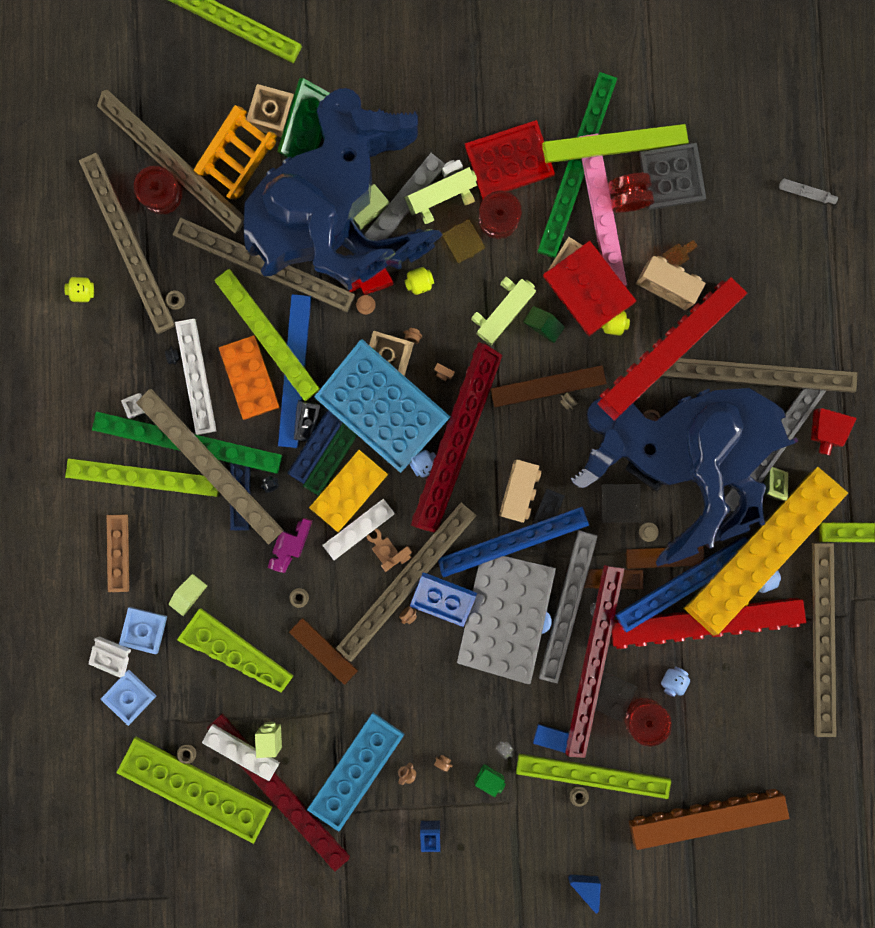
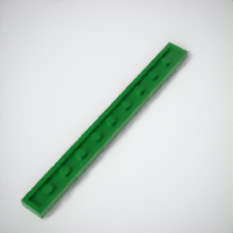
[537,72,617,258]
[92,412,282,474]

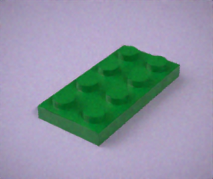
[277,78,330,158]

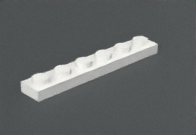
[175,319,217,435]

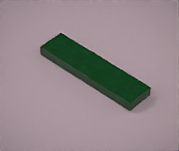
[303,423,358,496]

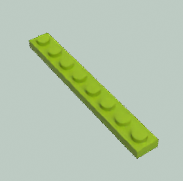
[214,269,320,401]
[65,459,219,497]

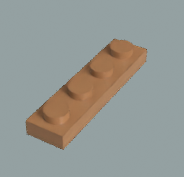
[107,515,129,592]

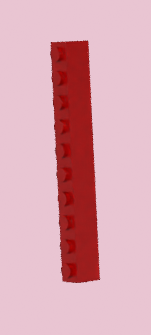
[598,277,747,421]
[610,598,806,649]

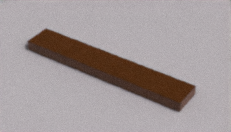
[490,365,607,408]

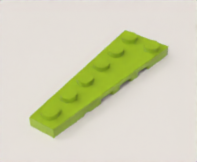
[177,608,294,692]

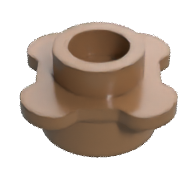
[398,763,416,785]

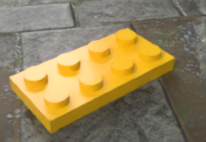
[309,450,388,532]

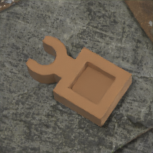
[367,528,399,564]
[381,546,412,572]

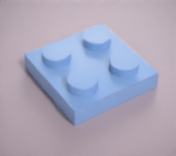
[119,607,167,654]
[101,670,156,726]

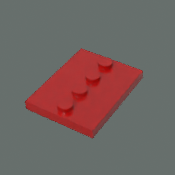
[464,120,555,200]
[543,241,636,336]

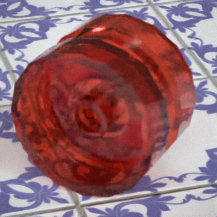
[134,166,182,214]
[608,173,655,213]
[478,190,522,239]
[624,698,672,747]

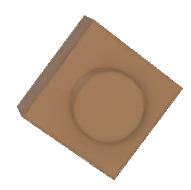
[434,363,455,381]

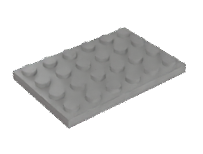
[457,556,556,684]

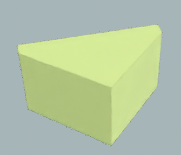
[763,467,788,501]
[168,574,207,616]

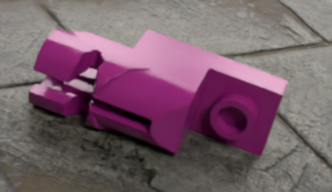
[268,518,313,573]

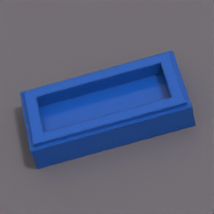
[533,724,569,753]

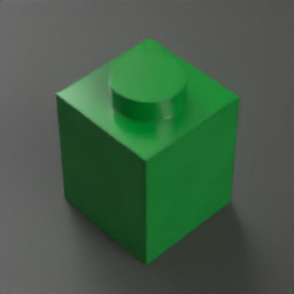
[474,764,506,797]

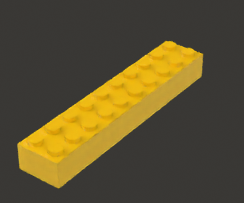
[684,467,848,636]

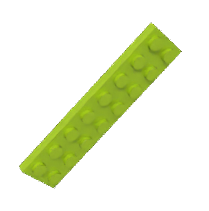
[117,737,272,844]

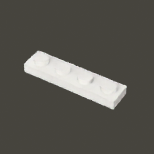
[323,499,395,560]
[202,724,280,781]

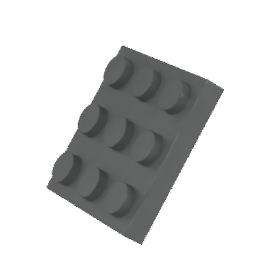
[639,143,706,210]

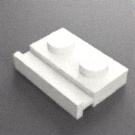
[89,637,131,677]

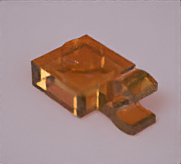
[662,240,698,266]

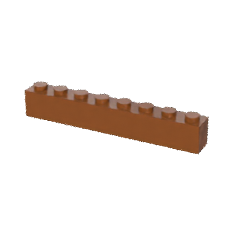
[629,789,790,850]

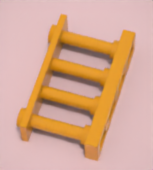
[194,105,278,199]

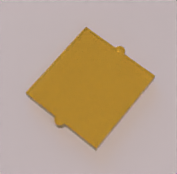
[442,219,485,264]

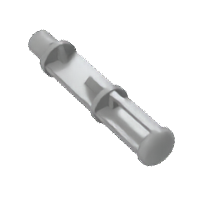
[779,178,838,204]

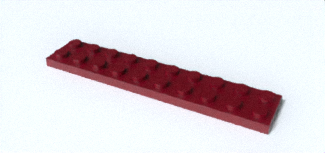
[411,342,503,533]

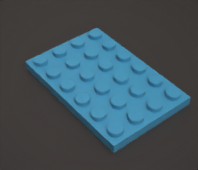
[314,339,450,473]

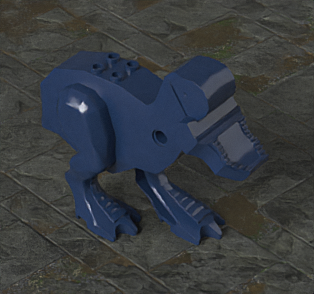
[244,88,443,290]
[570,388,798,566]

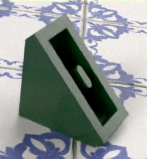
[523,306,565,343]

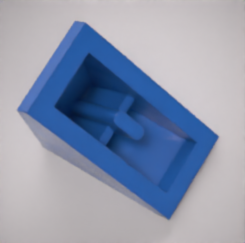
[420,821,440,852]
[568,875,601,914]

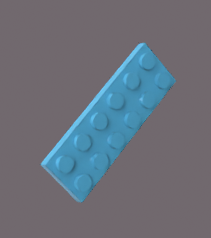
[307,712,404,832]

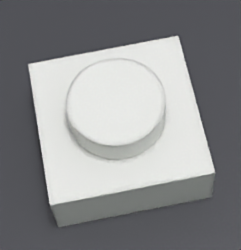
[442,160,463,178]
[121,393,145,419]

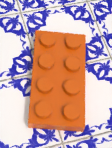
[219,335,280,420]

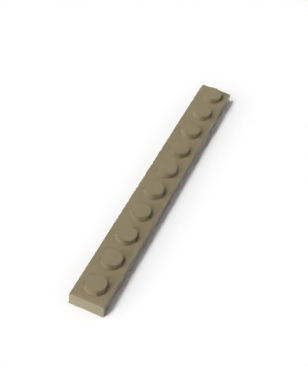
[97,90,244,234]
[79,153,176,334]
[173,218,355,313]
[661,358,857,393]
[136,389,284,545]
[336,502,477,662]
[812,543,836,737]

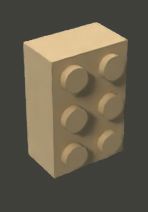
[636,256,706,310]
[499,460,541,523]

